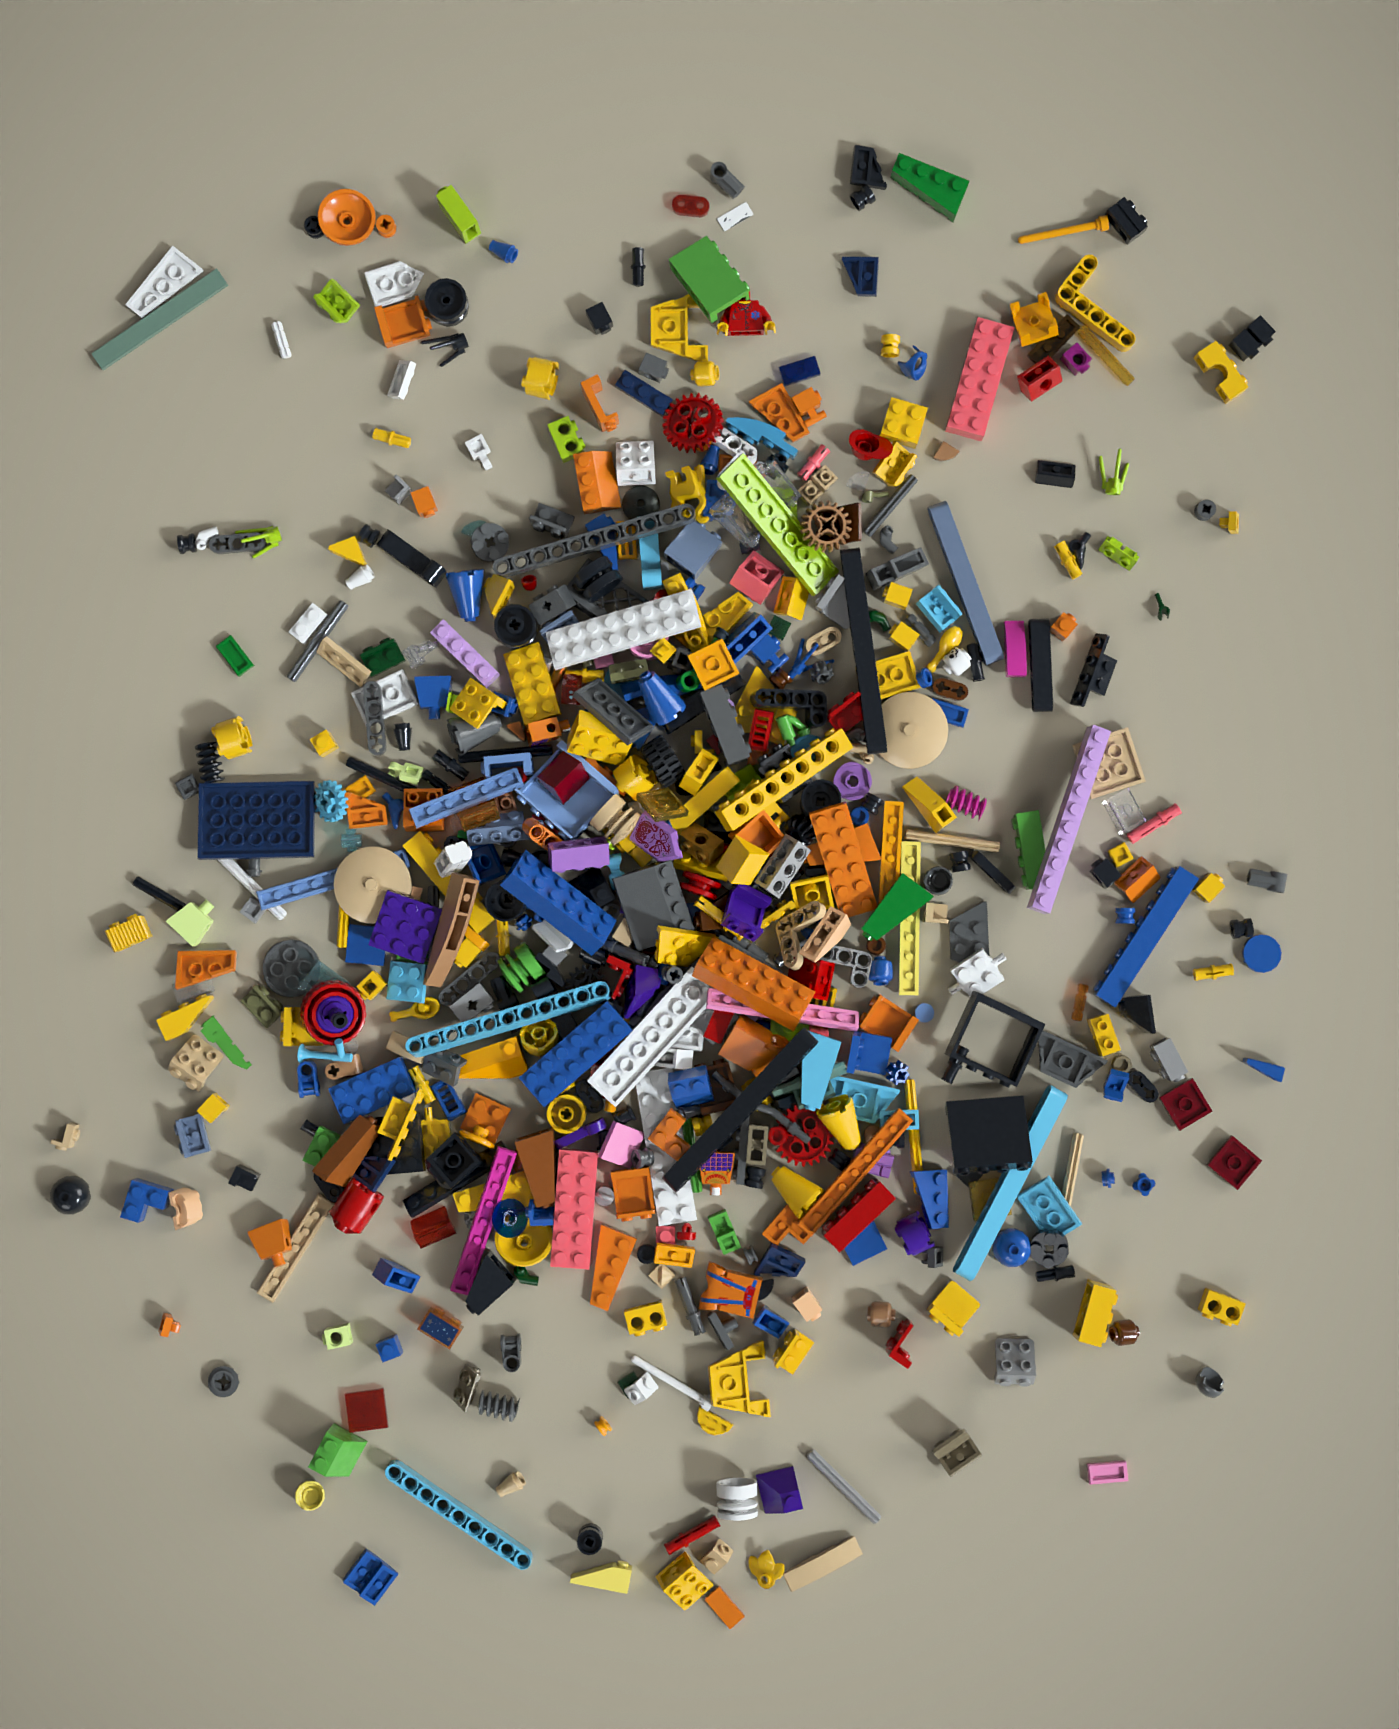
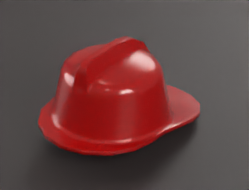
[849,429,893,461]

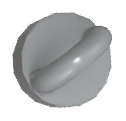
[595,1186,614,1206]

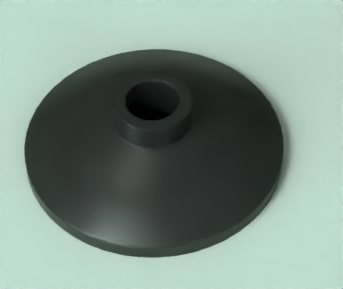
[622,485,660,520]

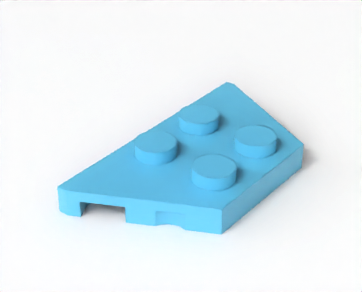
[830,1076,900,1124]

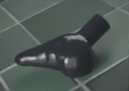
[1069,532,1091,569]

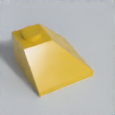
[484,574,515,619]

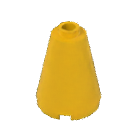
[816,1094,861,1150]
[771,1166,825,1219]

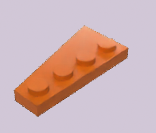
[590,1224,637,1311]

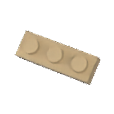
[316,636,371,687]

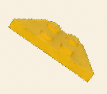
[735,666,782,733]
[655,925,718,967]

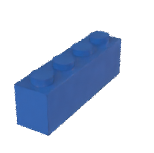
[724,612,773,664]

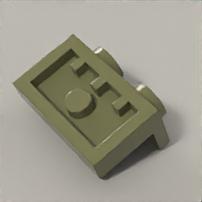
[609,659,648,684]
[241,985,283,1028]

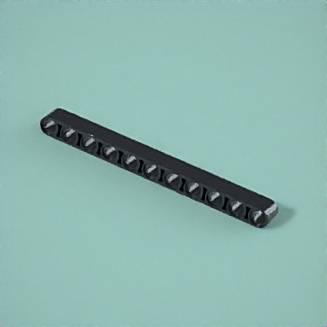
[840,547,887,755]
[662,1028,819,1193]

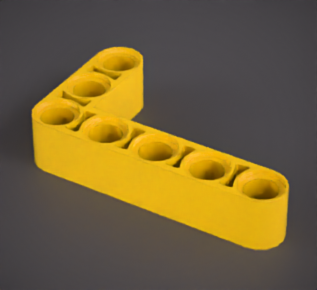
[1055,254,1135,352]

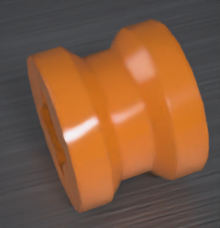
[376,215,397,238]

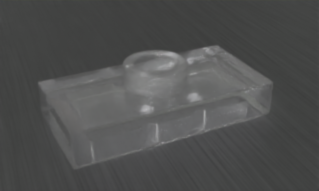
[172,979,215,1004]

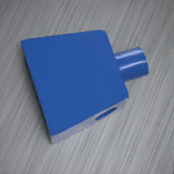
[414,676,453,720]

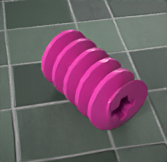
[945,785,987,821]

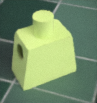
[166,899,214,947]

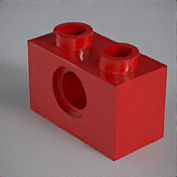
[1017,356,1062,402]

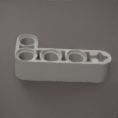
[800,940,872,988]

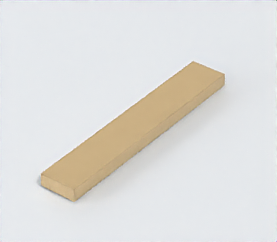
[257,1193,335,1303]

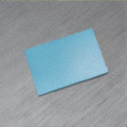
[1017,1175,1082,1235]

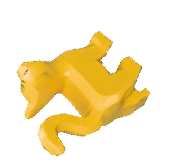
[665,464,709,524]

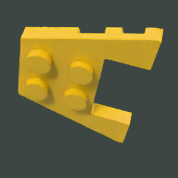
[651,294,708,362]
[708,1340,771,1417]

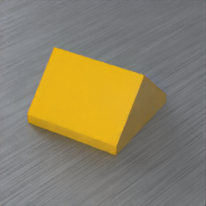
[717,835,769,885]
[790,874,834,913]

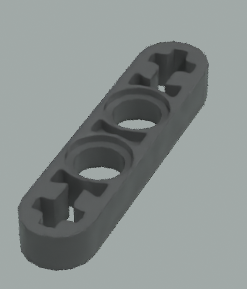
[363,681,387,756]
[439,952,500,1006]

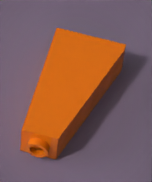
[803,823,881,867]

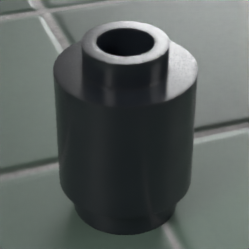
[579,948,609,968]

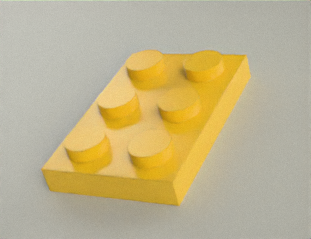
[855,651,921,700]

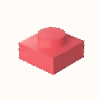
[656,1225,675,1245]

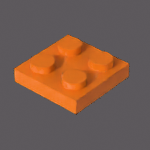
[460,1093,511,1144]

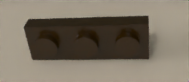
[1027,314,1081,364]

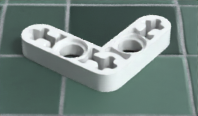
[711,427,757,490]

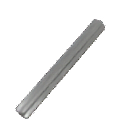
[807,1449,881,1524]

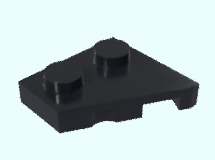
[850,145,887,190]

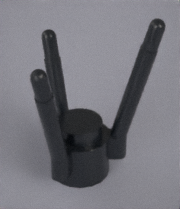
[421,333,469,367]

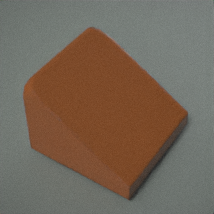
[506,721,527,742]

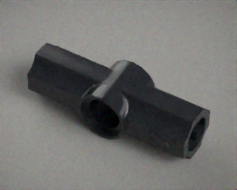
[490,975,524,1034]

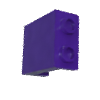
[721,884,772,942]

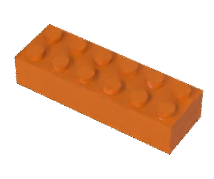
[692,936,815,1031]

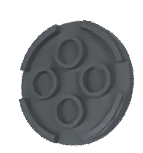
[263,940,321,997]

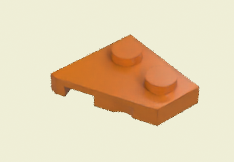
[345,792,388,829]

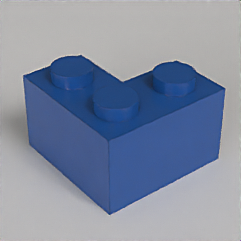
[120,1178,174,1223]

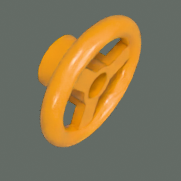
[459,1125,495,1149]

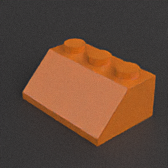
[573,451,621,515]

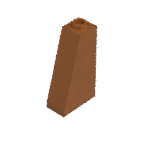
[312,1115,380,1187]
[515,1127,556,1208]

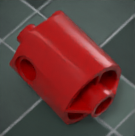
[329,1177,385,1234]

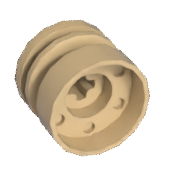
[590,794,641,845]

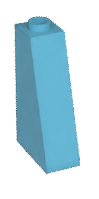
[801,1031,841,1111]

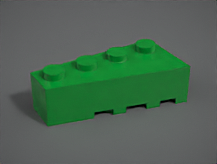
[890,153,970,222]

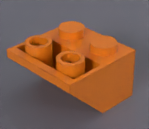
[403,788,444,832]

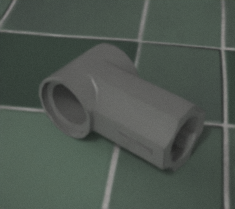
[710,162,745,199]
[1247,869,1288,893]

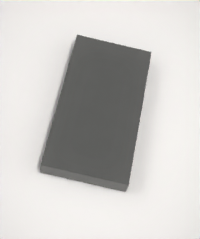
[572,678,654,746]

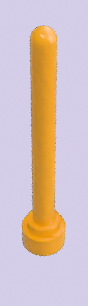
[1018,215,1109,244]

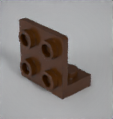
[818,502,862,545]

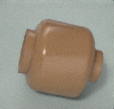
[867,1301,896,1328]

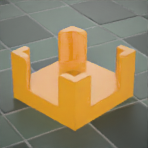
[1010,292,1059,347]
[687,638,740,690]

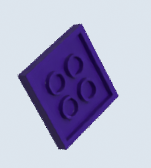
[368,890,442,964]

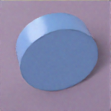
[915,1003,934,1023]

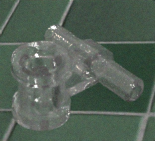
[401,641,439,670]

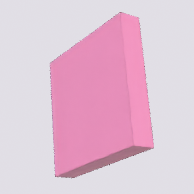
[598,1121,644,1169]

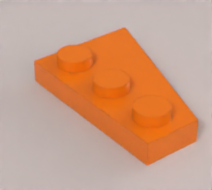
[748,383,810,443]
[175,950,237,990]

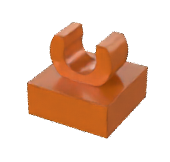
[158,1313,181,1337]

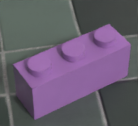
[548,836,610,873]

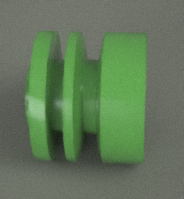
[497,942,547,993]

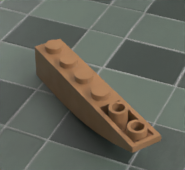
[423,873,480,987]

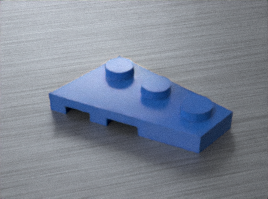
[910,1169,949,1229]

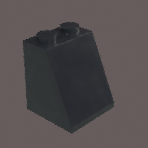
[465,1251,516,1316]

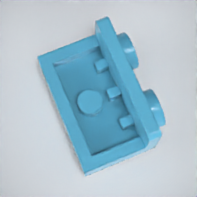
[916,585,962,633]

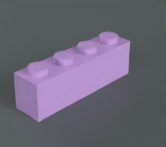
[430,619,500,688]

